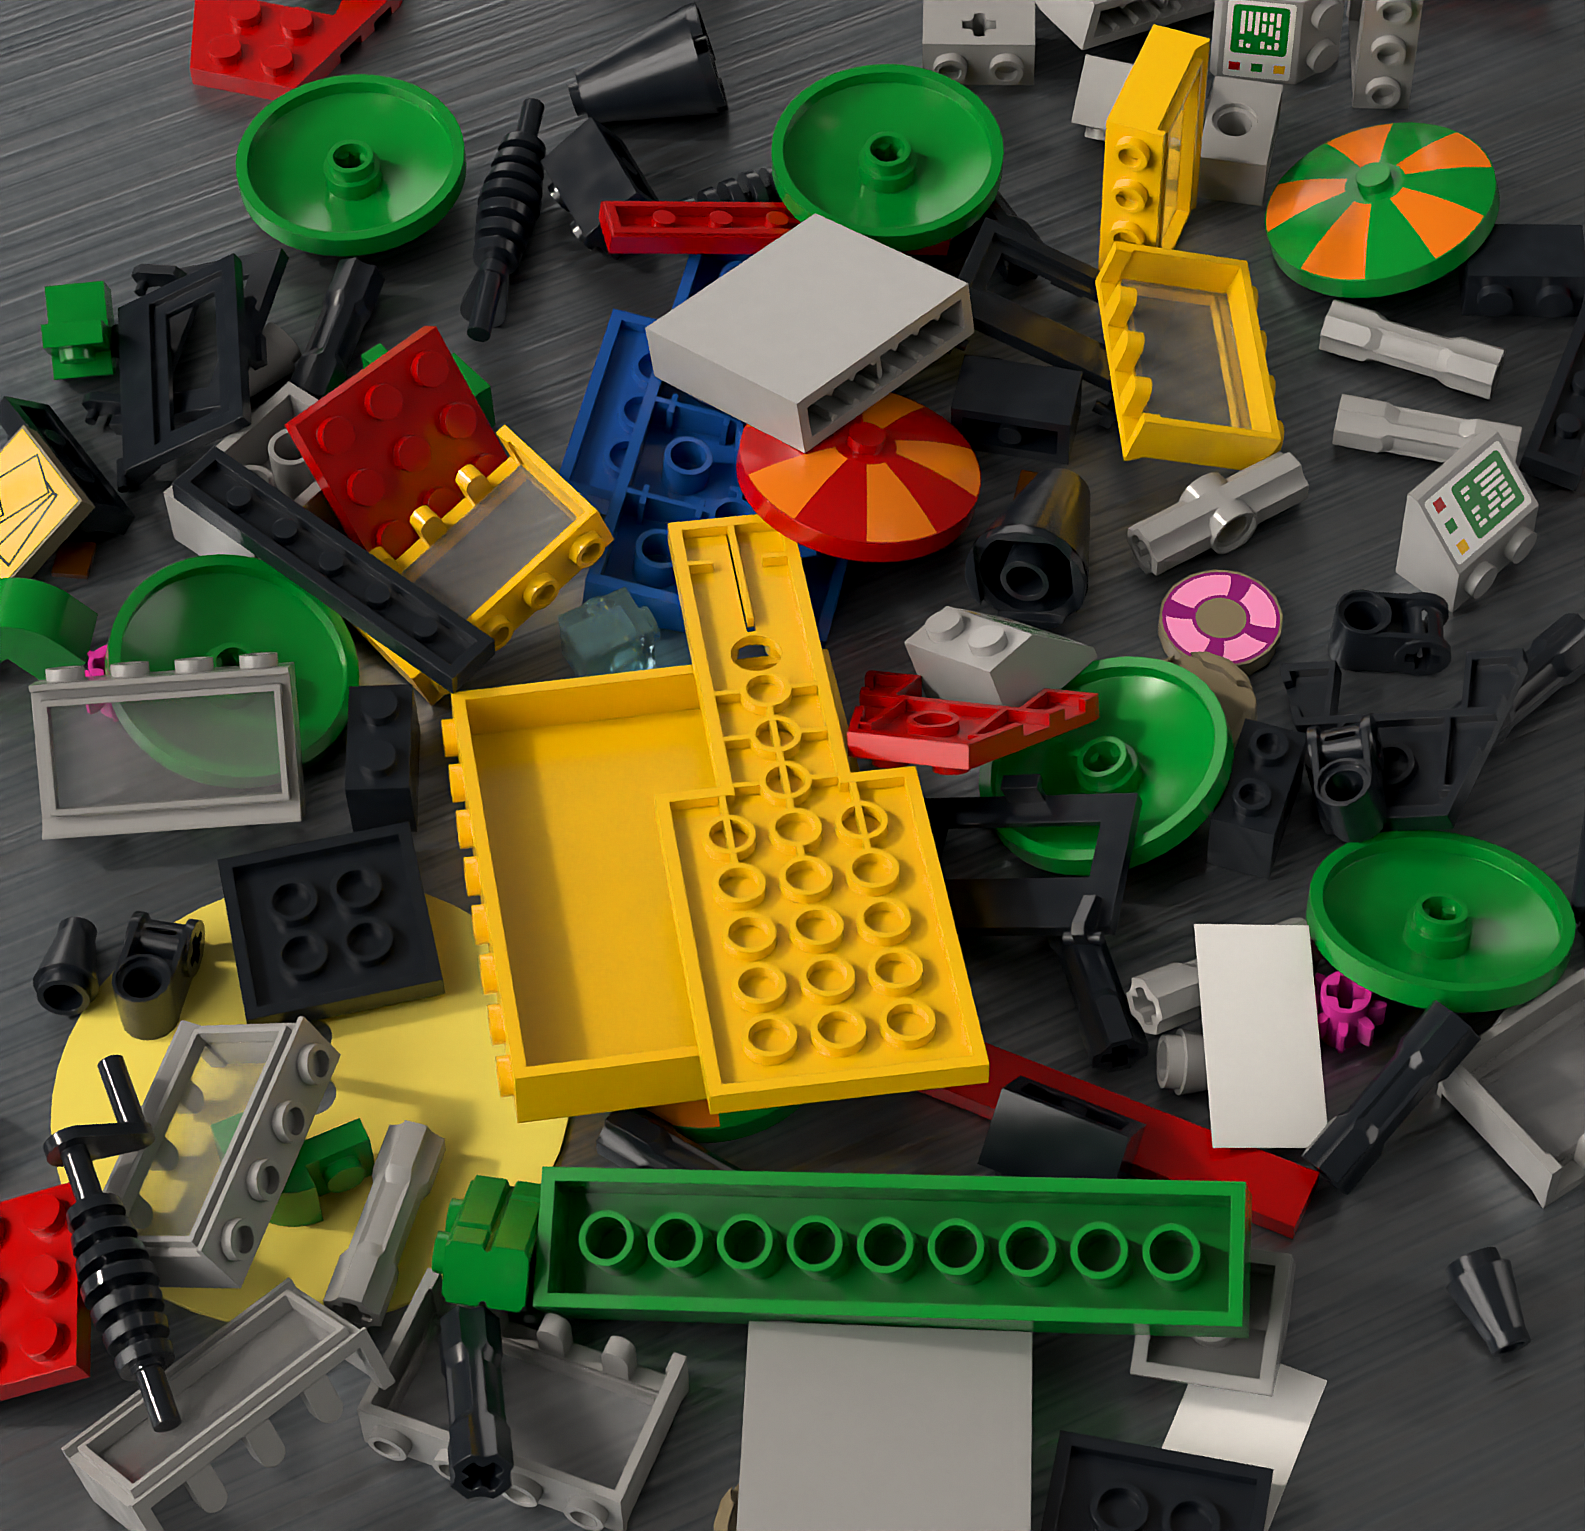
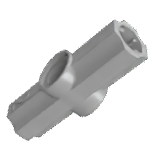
[1127,451,1309,576]

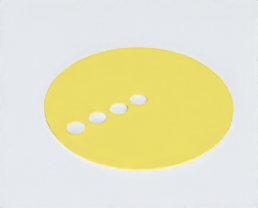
[51,893,569,1322]

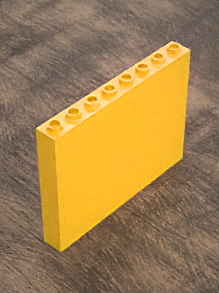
[441,649,860,1124]

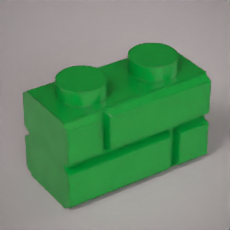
[432,1175,541,1312]

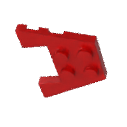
[190,0,403,100]
[847,670,1099,775]

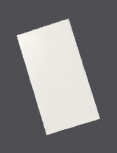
[1194,924,1327,1148]
[1162,1363,1327,1531]

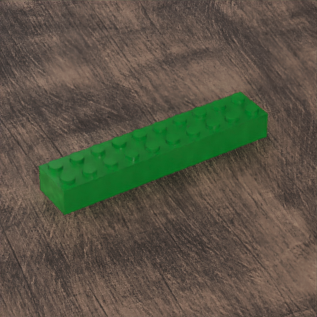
[533,1166,1252,1338]

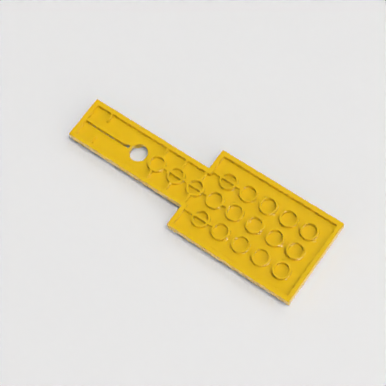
[654,514,990,1115]

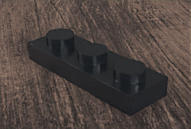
[0,396,136,535]

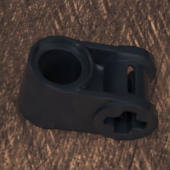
[1327,589,1451,676]
[1307,714,1387,843]
[112,911,205,1040]

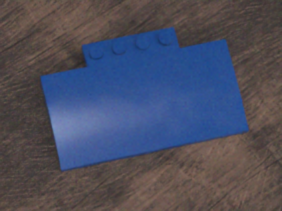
[559,254,896,649]

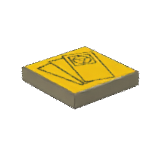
[0,425,95,579]

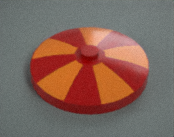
[736,392,981,562]

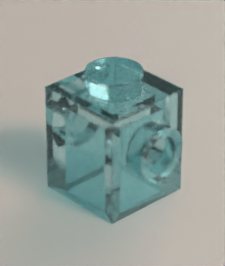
[558,587,660,678]

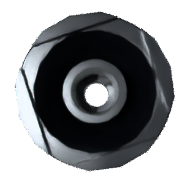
[568,2,729,123]
[965,468,1091,629]

